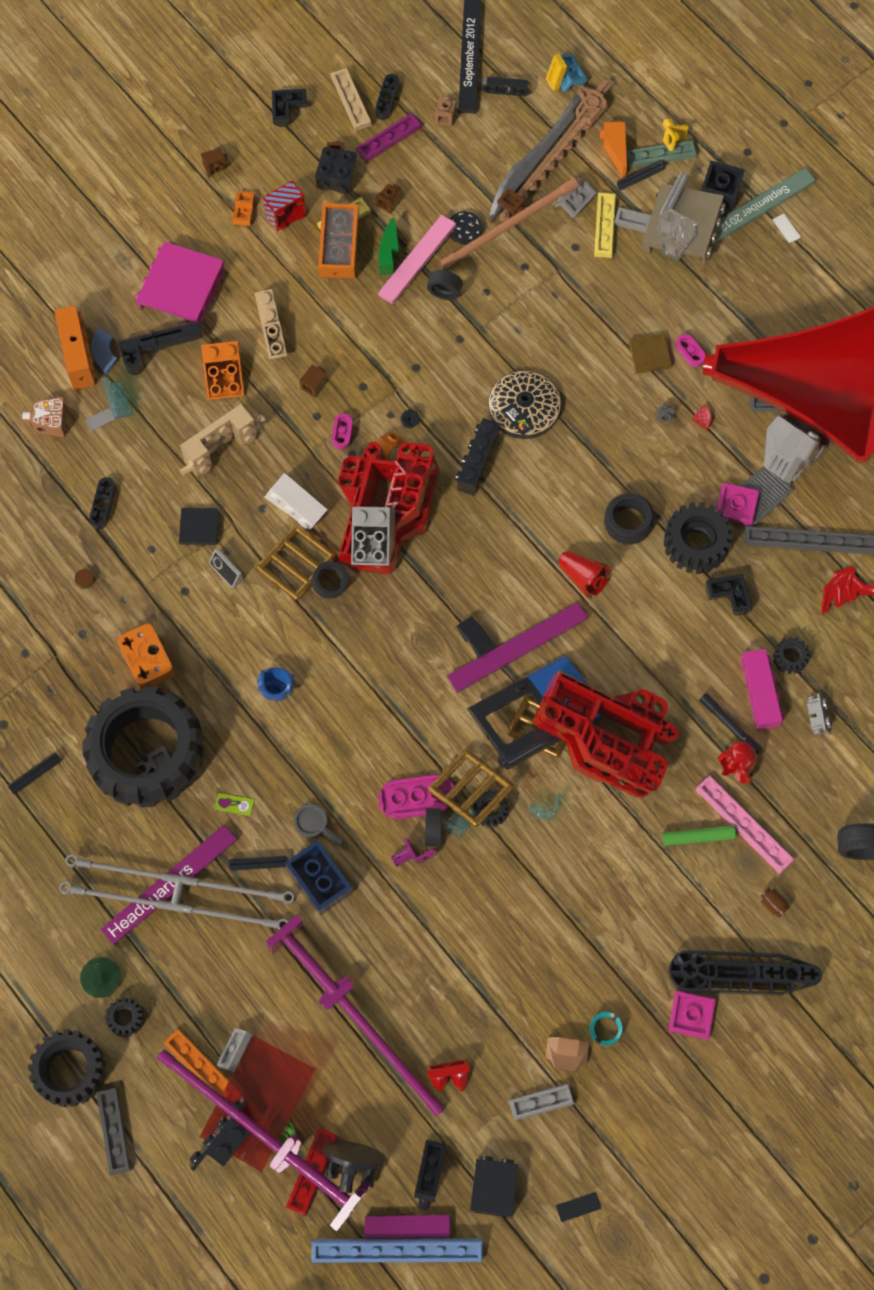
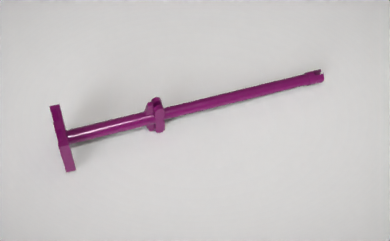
[266,915,445,1117]
[157,1049,371,1231]

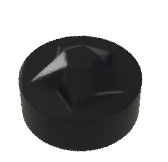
[400,410,419,428]

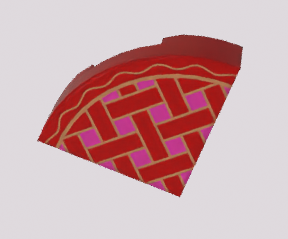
[692,405,711,430]

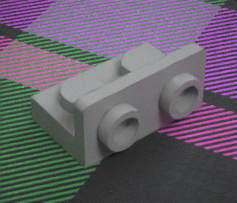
[554,178,596,218]

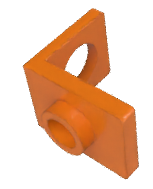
[372,431,405,460]

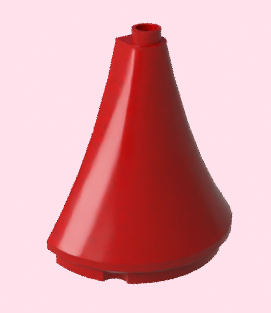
[703,306,874,464]

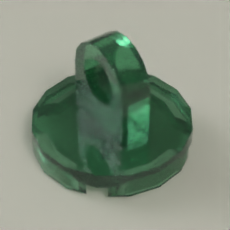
[80,957,121,998]

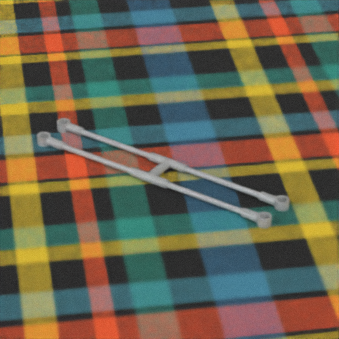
[59,854,294,930]

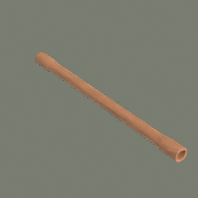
[439,178,579,270]

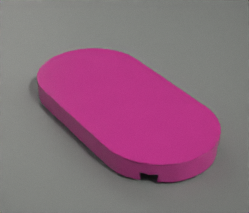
[378,774,456,819]

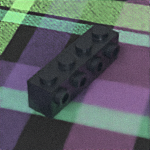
[455,418,500,496]

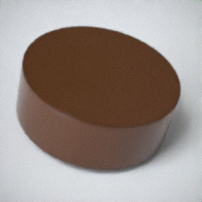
[74,569,94,589]

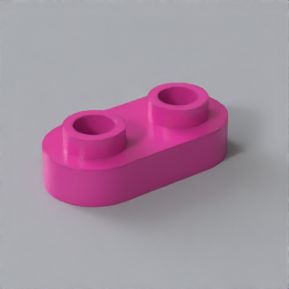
[676,334,705,367]
[332,413,353,450]

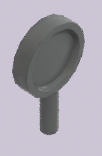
[294,804,344,846]

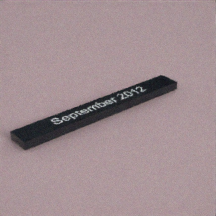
[458,0,481,114]

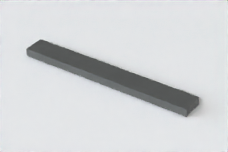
[745,526,874,555]

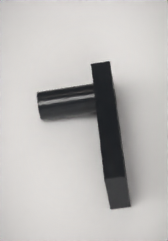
[414,1140,446,1211]

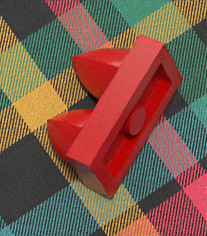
[427,1059,470,1092]

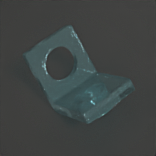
[528,793,561,821]
[444,812,473,839]

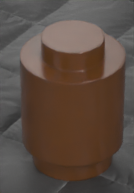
[760,888,790,918]

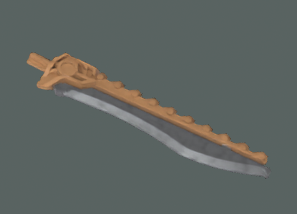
[489,80,612,223]

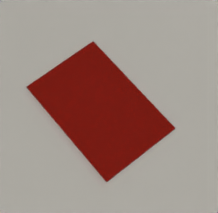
[199,1035,316,1172]

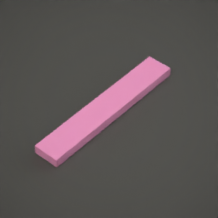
[378,215,456,305]
[695,775,795,874]

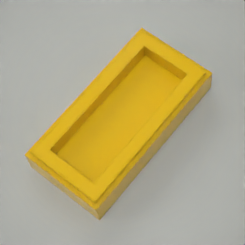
[546,54,567,92]

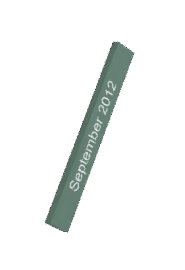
[711,168,816,246]

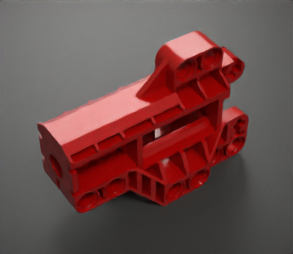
[338,442,439,575]
[534,671,678,798]

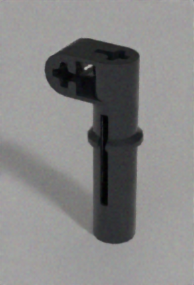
[119,321,202,375]

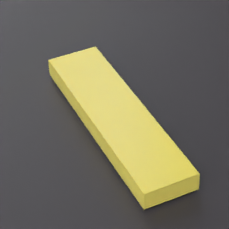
[594,193,616,258]

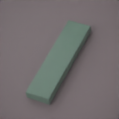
[626,140,697,169]

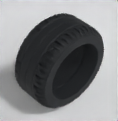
[604,493,654,545]
[837,823,874,860]

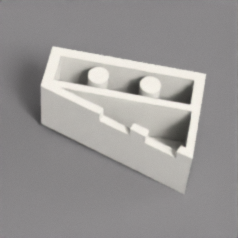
[264,473,327,530]

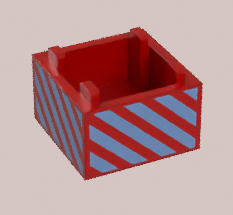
[263,180,306,231]

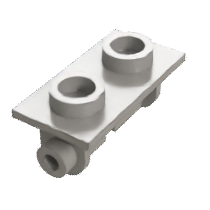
[807,693,832,735]

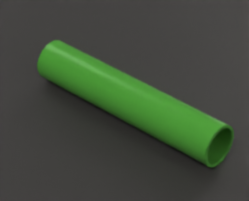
[662,825,735,846]

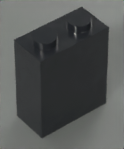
[470,1156,518,1218]

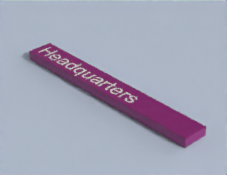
[100,825,237,945]

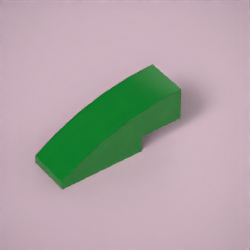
[379,218,399,275]

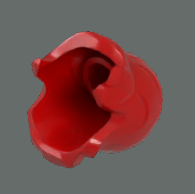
[717,741,757,784]

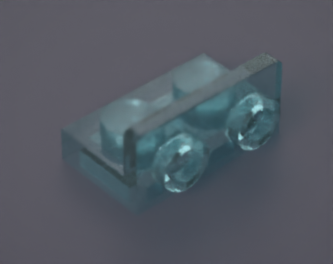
[102,377,132,420]

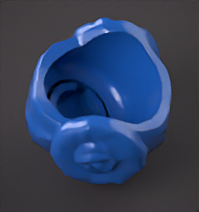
[257,668,295,702]

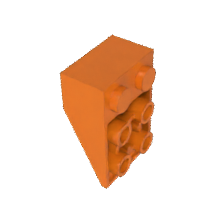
[201,341,244,400]

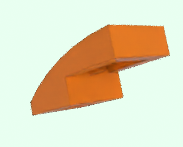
[232,191,255,226]

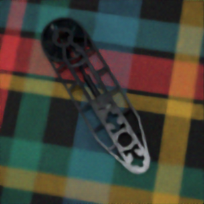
[668,950,822,996]

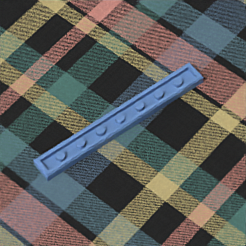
[312,1238,482,1263]

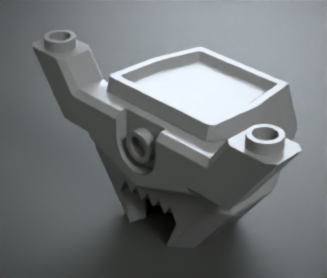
[764,414,834,483]

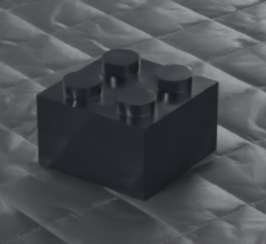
[701,160,745,210]

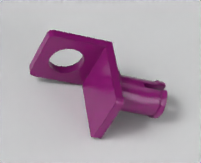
[391,837,438,867]

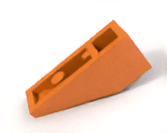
[600,122,627,177]

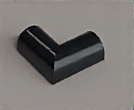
[272,89,307,127]
[705,574,752,616]

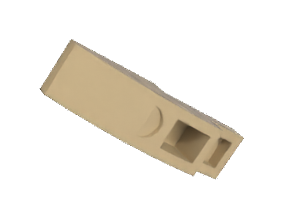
[254,289,287,360]

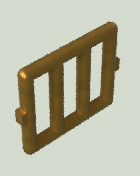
[256,524,337,600]
[507,694,566,758]
[428,750,514,827]

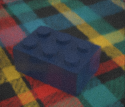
[285,840,353,916]

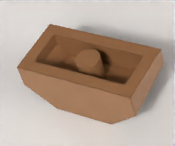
[545,1037,589,1071]

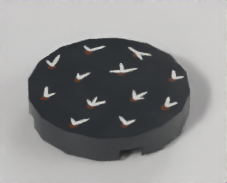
[449,211,482,245]

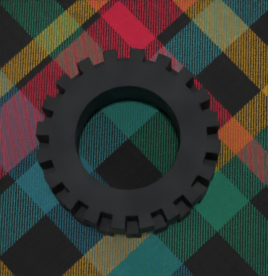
[664,502,733,574]
[28,1029,106,1107]

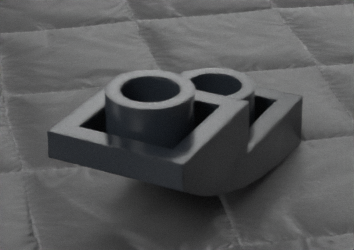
[456,616,495,658]

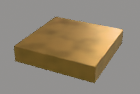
[628,334,671,374]

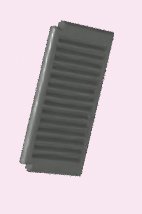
[741,466,794,526]

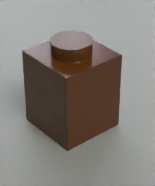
[299,365,328,398]

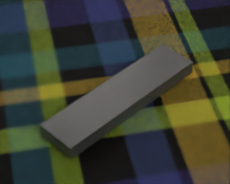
[96,1087,131,1176]

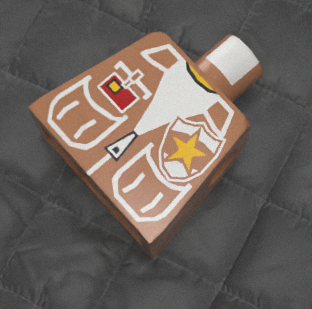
[22,397,67,437]

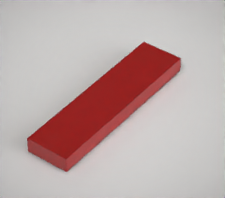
[286,1128,338,1216]

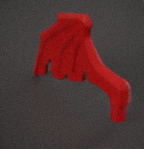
[821,566,874,615]

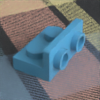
[549,54,588,92]

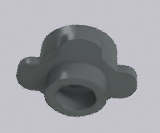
[656,405,675,422]

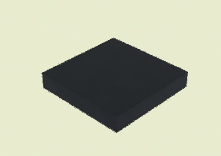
[179,508,219,545]

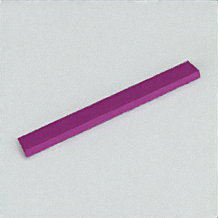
[447,602,588,693]

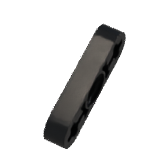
[375,74,399,120]
[481,77,531,96]
[89,477,116,530]

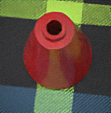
[558,551,612,599]

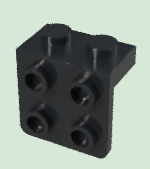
[315,147,357,194]

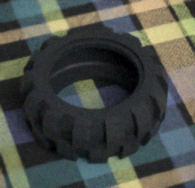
[82,686,205,808]

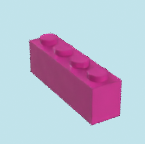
[740,649,784,731]

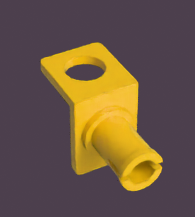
[663,118,688,151]

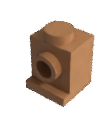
[435,97,456,126]

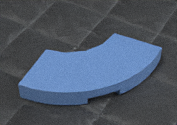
[91,328,118,375]

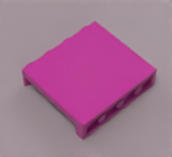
[136,242,225,326]

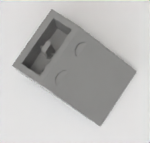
[351,506,395,566]

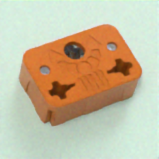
[117,624,174,689]

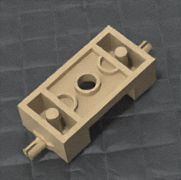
[180,404,265,477]

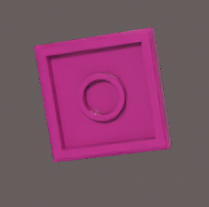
[716,482,759,526]
[668,991,716,1040]

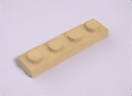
[331,68,371,131]

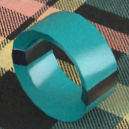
[590,1012,622,1046]

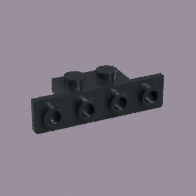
[189,1097,250,1171]

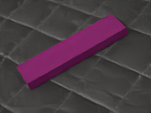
[356,113,422,163]
[365,1215,450,1239]

